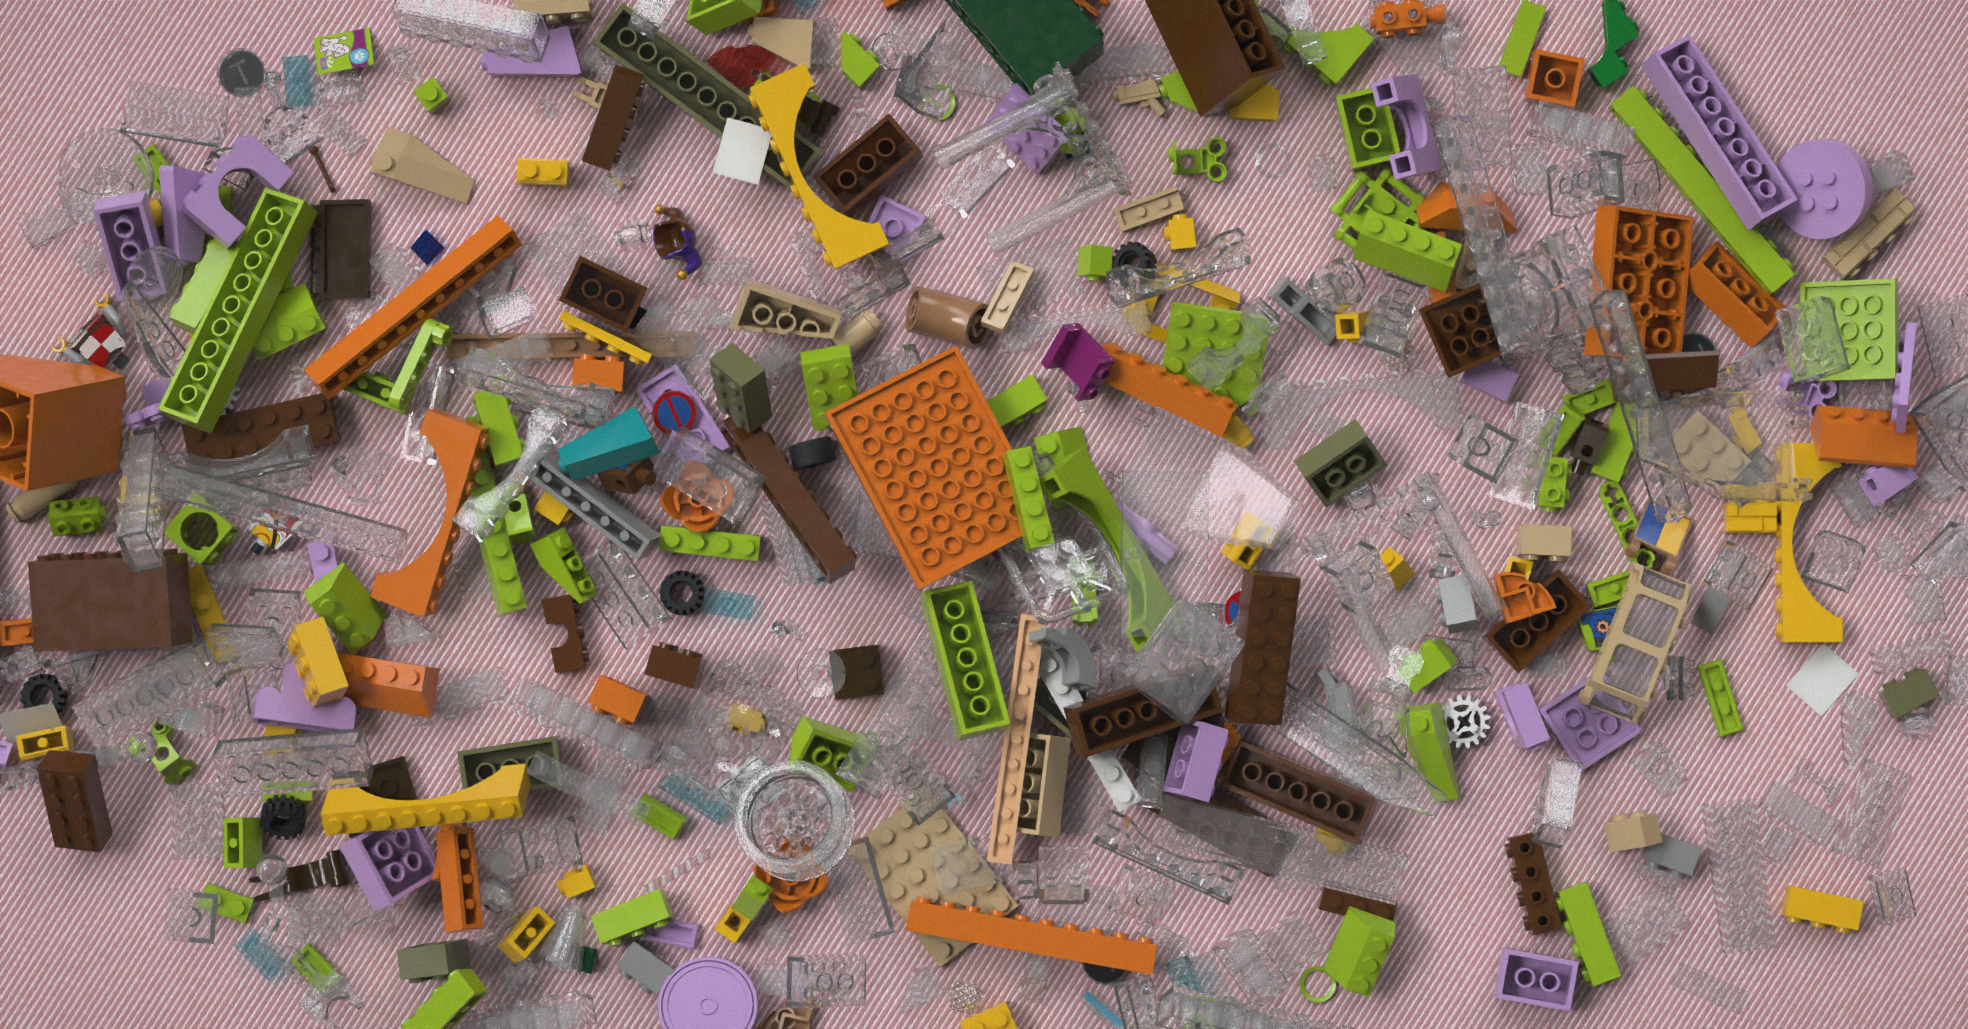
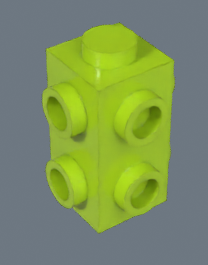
[1536,456,1572,513]
[48,496,108,537]

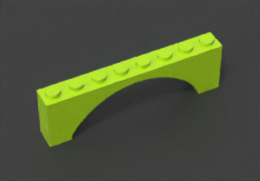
[1254,0,1375,87]
[1039,448,1182,651]

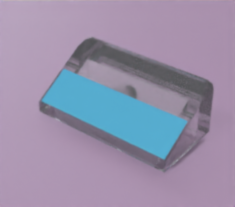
[1080,985,1128,1029]

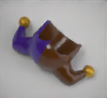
[653,204,702,280]

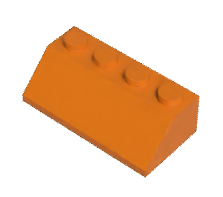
[1687,241,1788,348]
[1809,405,1918,468]
[338,653,440,718]

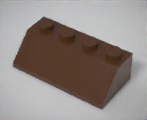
[813,114,924,218]
[1609,350,1719,404]
[1482,569,1592,673]

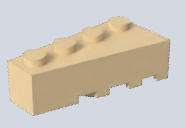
[730,278,842,339]

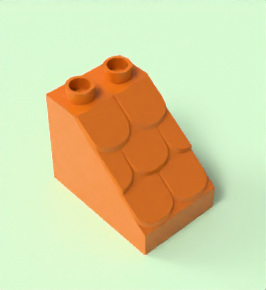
[0,355,127,491]

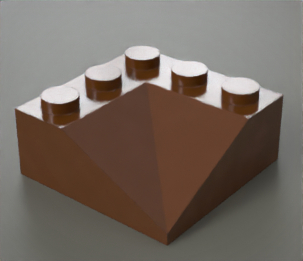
[1418,277,1523,378]

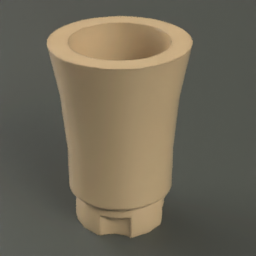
[828,309,884,359]

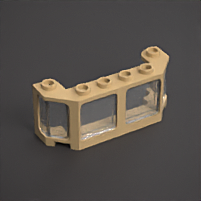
[1577,562,1692,724]

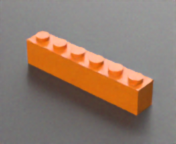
[1102,342,1239,438]

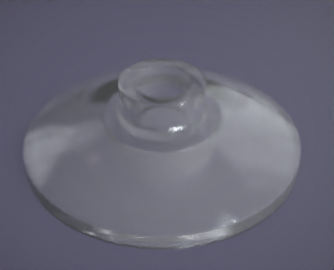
[438,290,481,334]
[797,648,845,698]

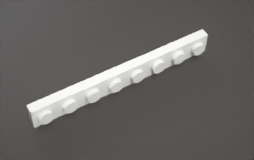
[1038,647,1141,812]

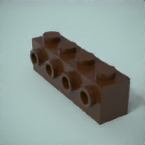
[582,64,646,171]
[1504,831,1562,936]

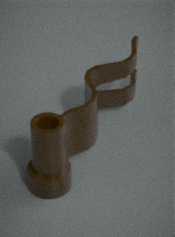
[741,69,840,138]
[249,849,351,902]

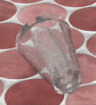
[533,903,587,975]

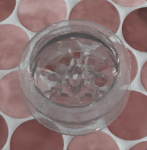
[734,760,856,882]

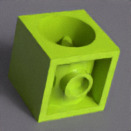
[162,494,240,566]

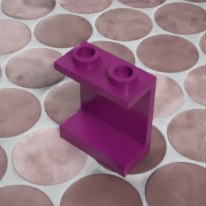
[1041,323,1115,401]

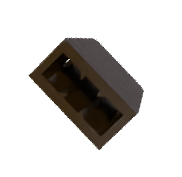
[1570,416,1610,476]

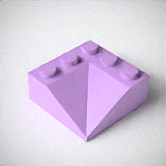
[339,827,436,911]

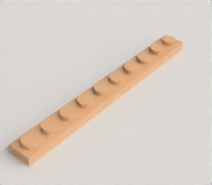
[987,613,1046,865]

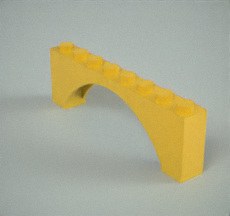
[748,63,889,271]
[1773,443,1843,643]
[321,764,531,836]

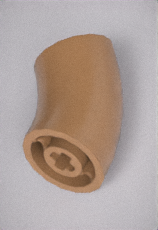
[905,286,990,349]

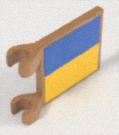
[1624,499,1693,576]

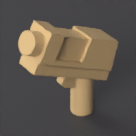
[1112,79,1166,117]

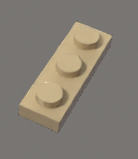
[980,261,1035,334]

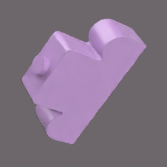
[251,664,356,737]

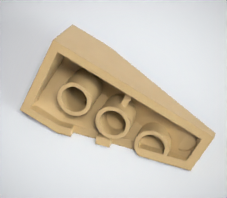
[370,127,475,204]

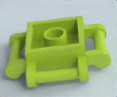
[1329,166,1426,267]

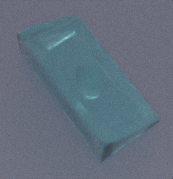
[1165,955,1206,1004]

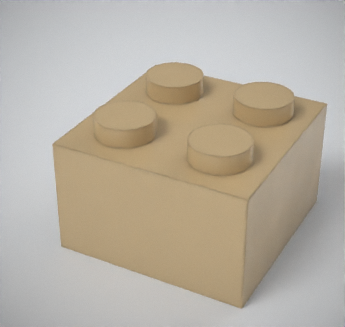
[1516,524,1572,562]

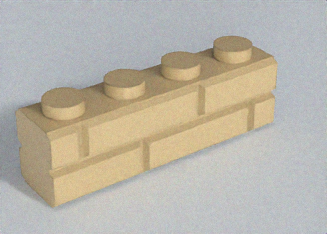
[1821,188,1916,280]

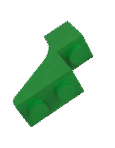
[1587,0,1639,91]

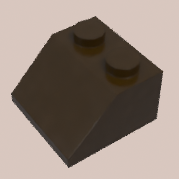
[829,644,884,700]

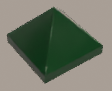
[574,944,599,974]

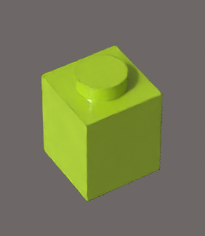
[413,77,451,115]
[1077,244,1113,283]
[731,875,773,920]

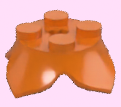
[659,459,736,533]
[753,838,828,913]

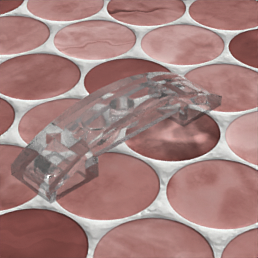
[1278,0,1327,66]

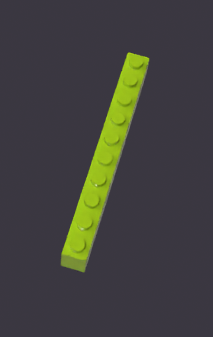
[1608,85,1795,296]

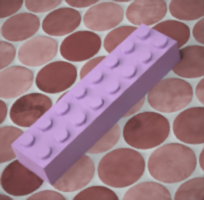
[1640,34,1798,231]

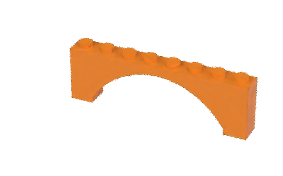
[370,408,490,617]

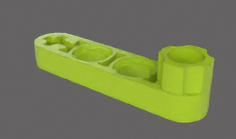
[388,318,453,411]
[1599,481,1655,570]

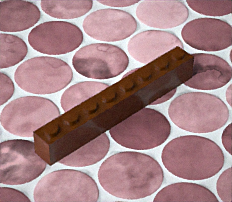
[721,417,857,584]

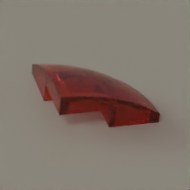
[706,44,776,94]

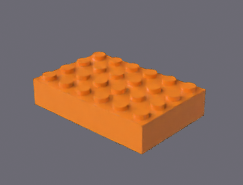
[1584,205,1694,360]

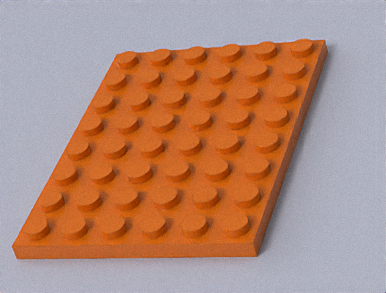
[824,345,1051,591]

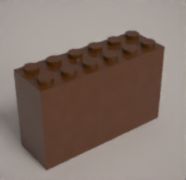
[1145,0,1286,117]
[28,548,193,652]

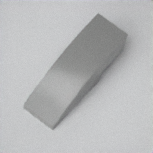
[1266,276,1336,345]

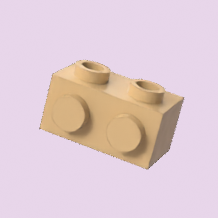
[1604,810,1663,852]

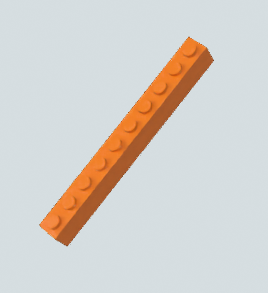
[304,215,522,400]
[906,896,1158,975]

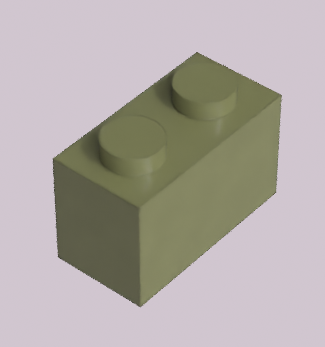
[1877,667,1940,719]

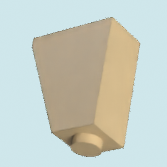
[748,17,814,74]

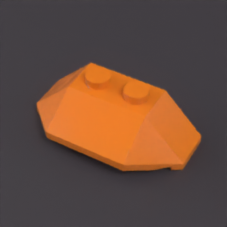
[1416,183,1517,233]

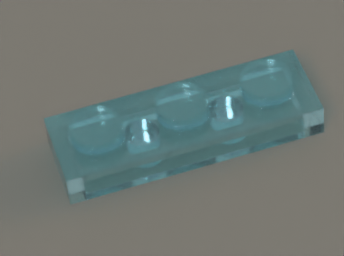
[657,774,730,825]

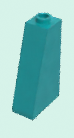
[557,406,661,481]

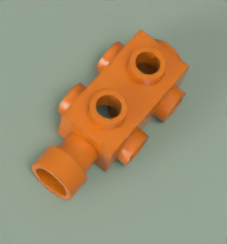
[1370,0,1446,38]

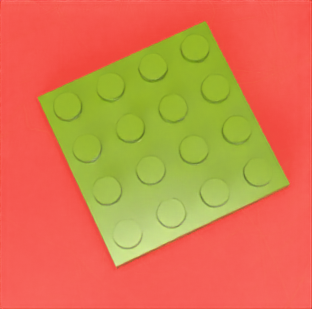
[1800,278,1899,382]
[1162,301,1271,411]

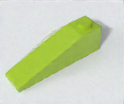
[1394,702,1460,802]

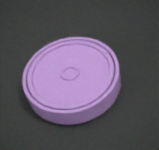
[1777,138,1873,239]
[657,957,758,1029]

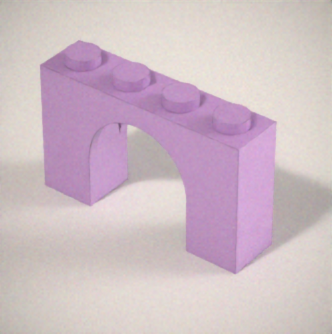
[1371,74,1442,180]
[182,133,294,249]
[1493,683,1550,751]

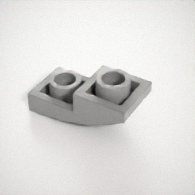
[1690,586,1732,635]

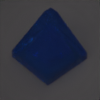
[410,230,445,265]

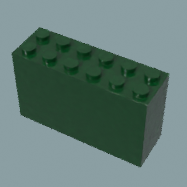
[944,0,1104,104]

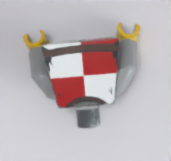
[52,293,130,370]

